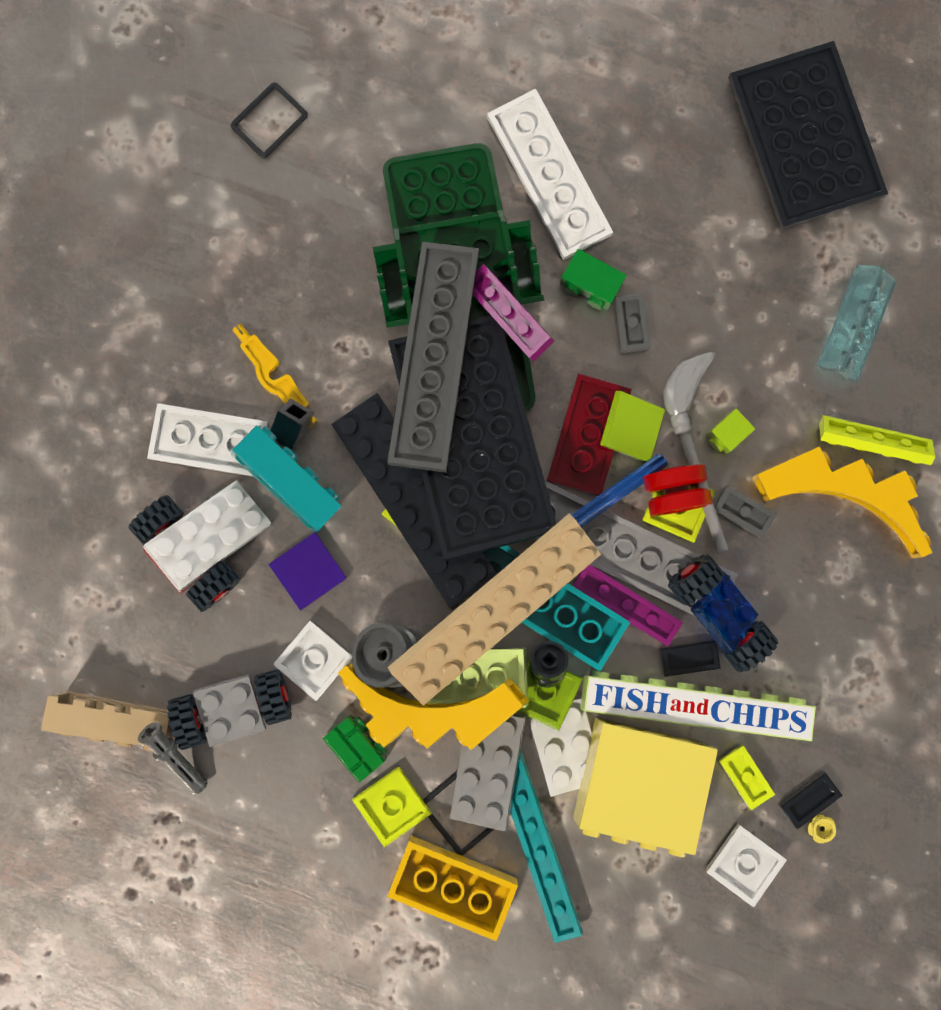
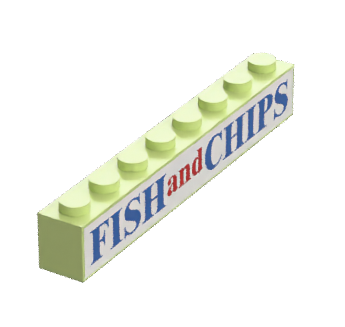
[580,671,816,741]

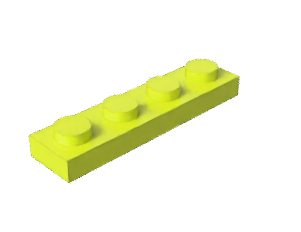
[819,415,936,465]

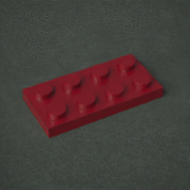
[547,373,632,496]

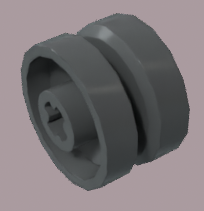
[352,623,421,688]

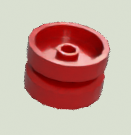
[642,464,713,517]

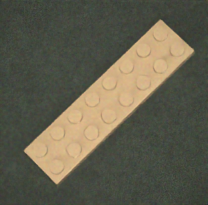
[387,514,601,706]

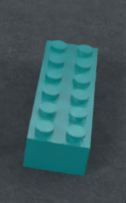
[483,546,630,671]

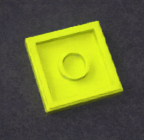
[641,486,716,543]
[352,765,432,847]

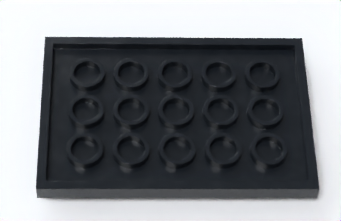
[728,41,888,230]

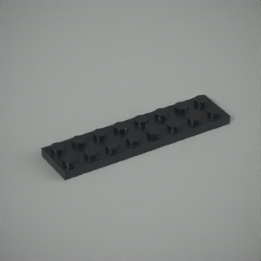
[331,393,497,610]

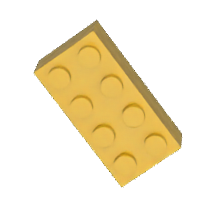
[387,835,518,941]

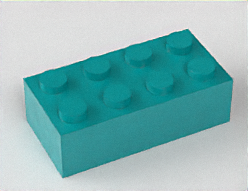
[231,425,342,533]

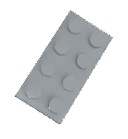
[450,714,526,831]

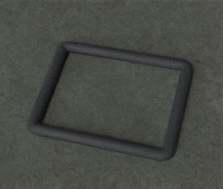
[230,82,308,158]
[423,773,494,855]

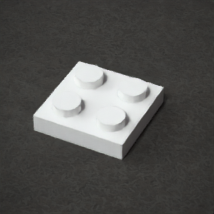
[273,620,352,701]
[705,823,787,907]

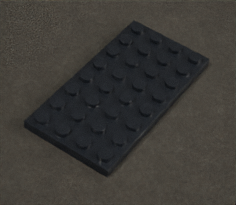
[388,315,557,561]

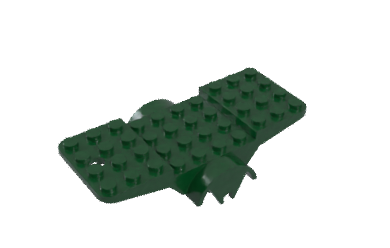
[372,143,545,412]

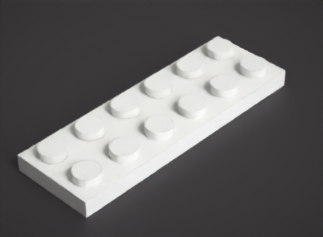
[487,89,613,260]

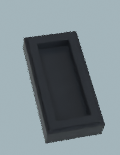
[659,640,721,677]
[778,771,843,830]

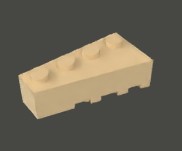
[40,691,172,752]

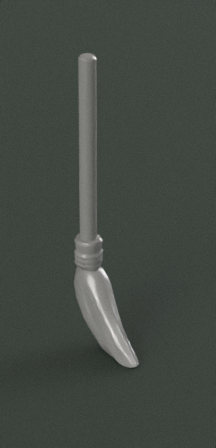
[663,352,728,554]

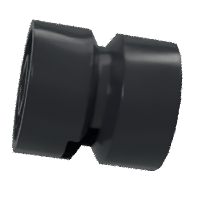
[529,641,569,688]

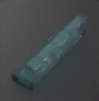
[817,265,897,382]

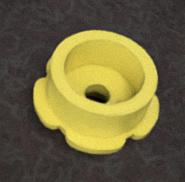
[808,814,836,843]

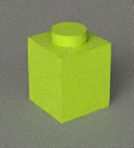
[706,408,755,455]

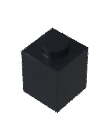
[270,398,315,450]

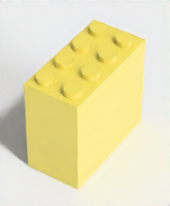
[573,717,718,857]

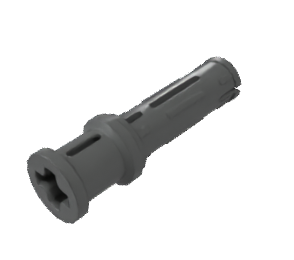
[138,722,208,794]

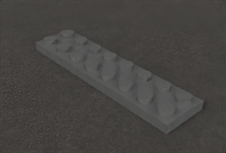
[388,242,479,473]

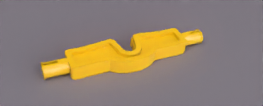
[232,323,318,428]

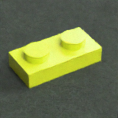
[718,745,775,810]

